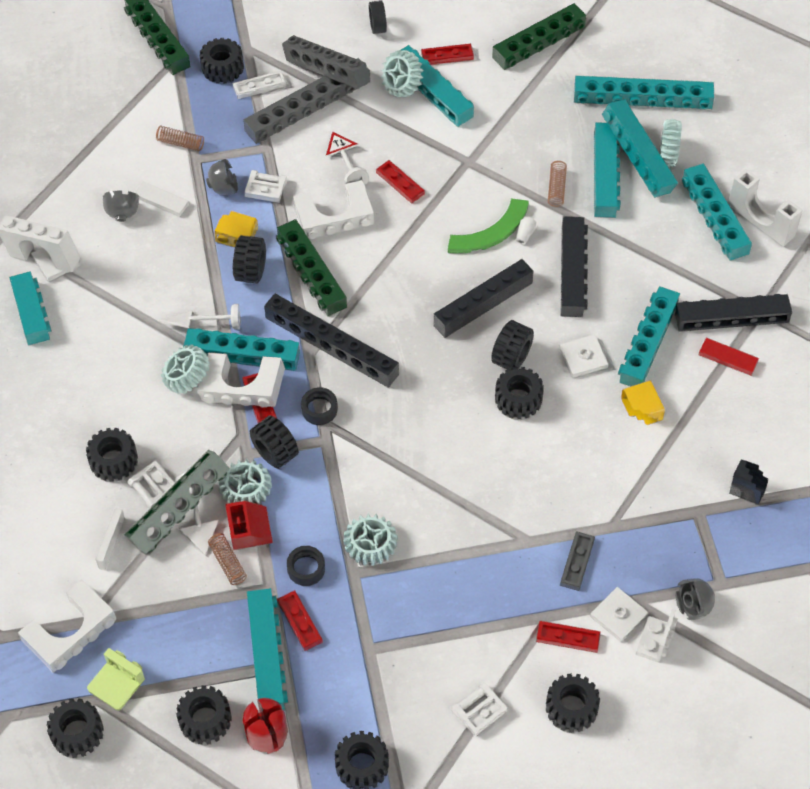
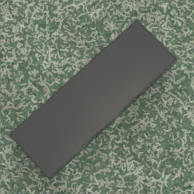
[560,531,595,591]

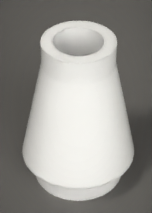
[516,217,537,245]

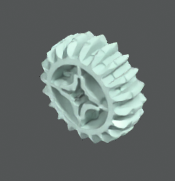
[381,50,424,97]
[660,119,682,167]
[161,345,210,394]
[218,458,272,505]
[343,513,398,566]

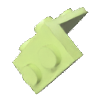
[87,648,145,711]

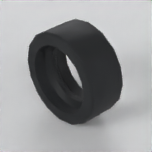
[369,0,387,34]
[301,387,338,425]
[287,546,325,586]

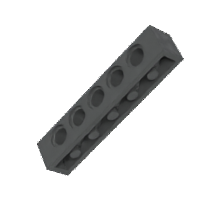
[282,35,370,89]

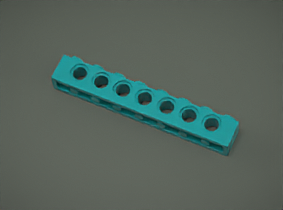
[574,75,714,109]

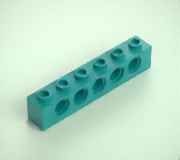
[682,163,752,261]
[618,286,680,387]
[183,328,300,371]

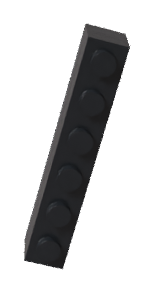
[560,216,588,317]
[434,259,534,338]
[675,294,792,332]

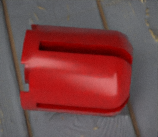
[243,698,288,754]

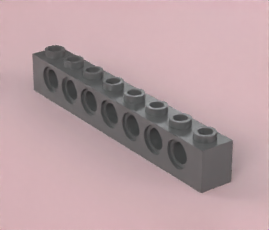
[243,58,370,144]

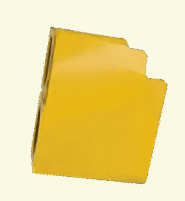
[215,211,258,247]
[621,380,665,425]

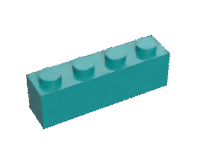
[9,271,52,346]

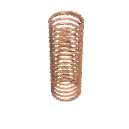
[156,125,204,151]
[548,161,567,207]
[208,533,247,585]

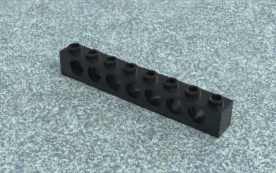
[264,293,399,388]

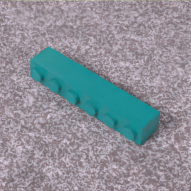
[400,45,474,127]
[602,99,678,198]
[594,122,621,218]
[247,588,288,711]

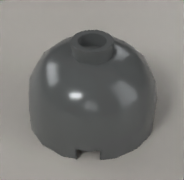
[206,159,238,196]
[103,190,139,222]
[675,578,715,620]

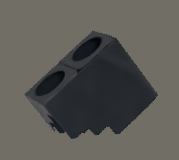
[729,459,768,505]

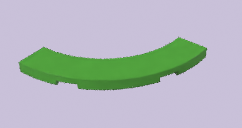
[448,198,529,253]

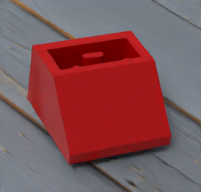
[225,501,273,550]

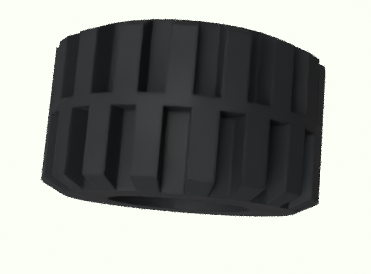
[200,38,244,84]
[232,235,266,284]
[491,320,534,370]
[495,367,544,419]
[249,415,299,469]
[86,428,138,482]
[546,673,600,733]
[176,685,232,745]
[46,698,104,758]
[335,731,389,789]

